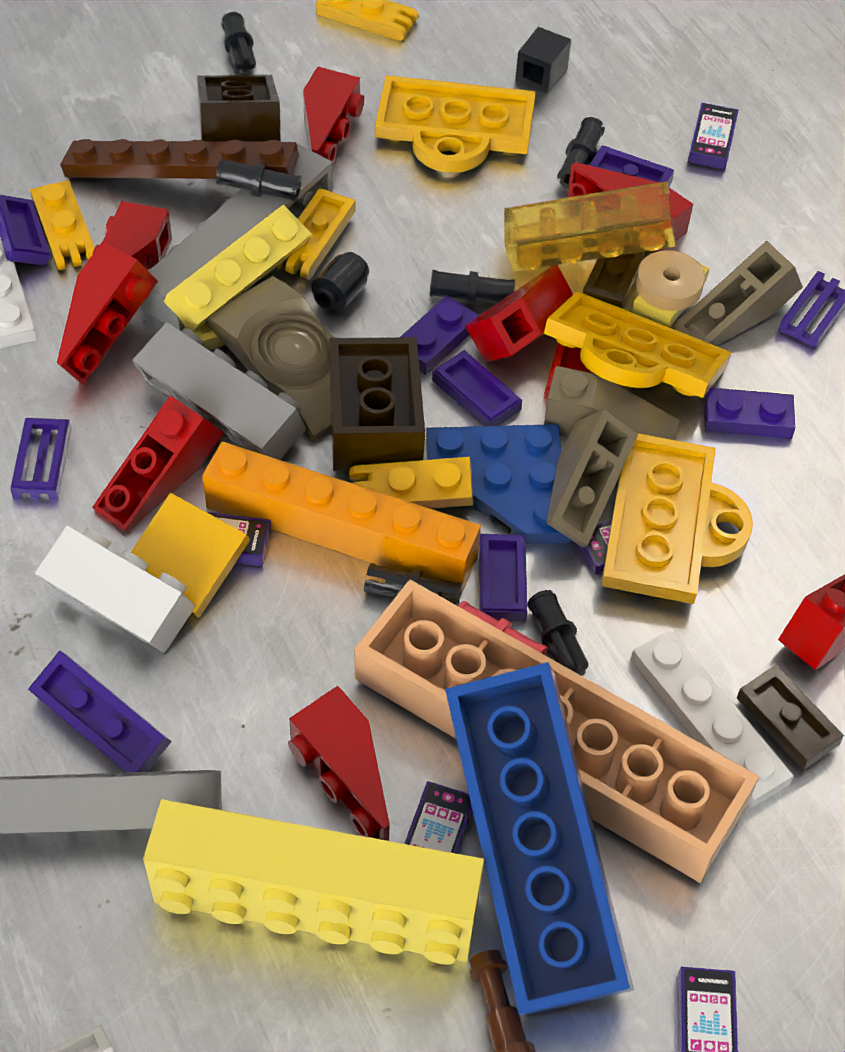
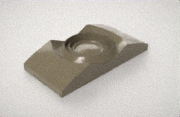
[206,276,336,441]

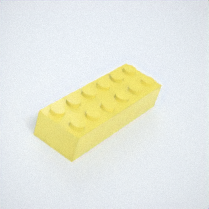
[143,799,484,964]

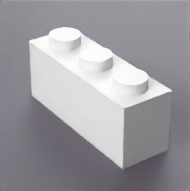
[35,525,196,654]

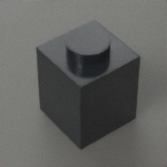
[515,27,571,94]

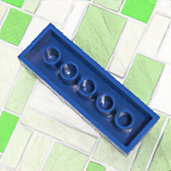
[445,662,634,1015]

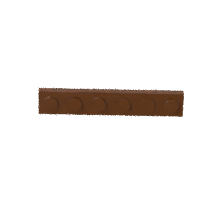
[60,139,299,179]

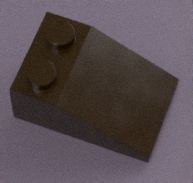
[197,75,281,142]
[329,337,425,471]

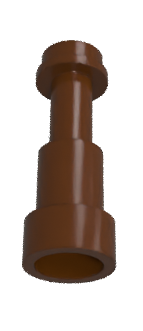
[469,950,536,1052]

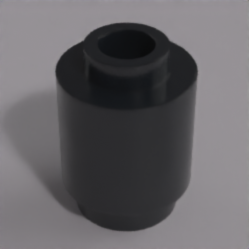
[311,252,370,312]

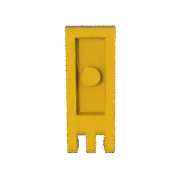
[316,0,419,41]
[30,180,95,271]
[275,188,356,280]
[349,457,473,509]

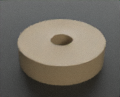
[636,250,705,311]

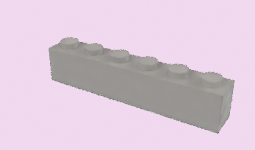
[141,144,333,331]

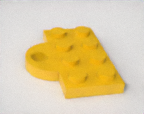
[375,75,536,173]
[544,291,732,398]
[601,433,753,604]

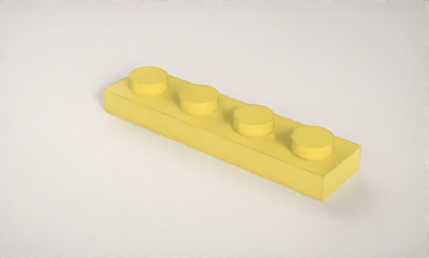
[163,204,312,332]

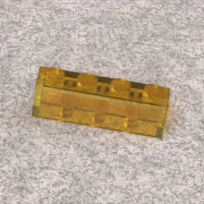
[504,181,676,272]

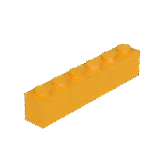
[202,442,481,593]

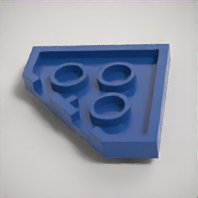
[426,424,571,544]

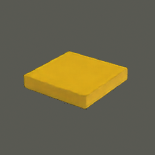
[131,492,250,618]

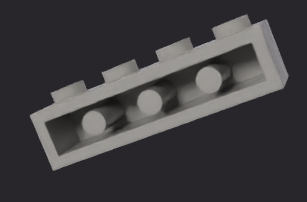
[132,322,306,460]

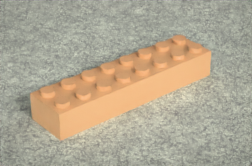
[354,580,760,883]

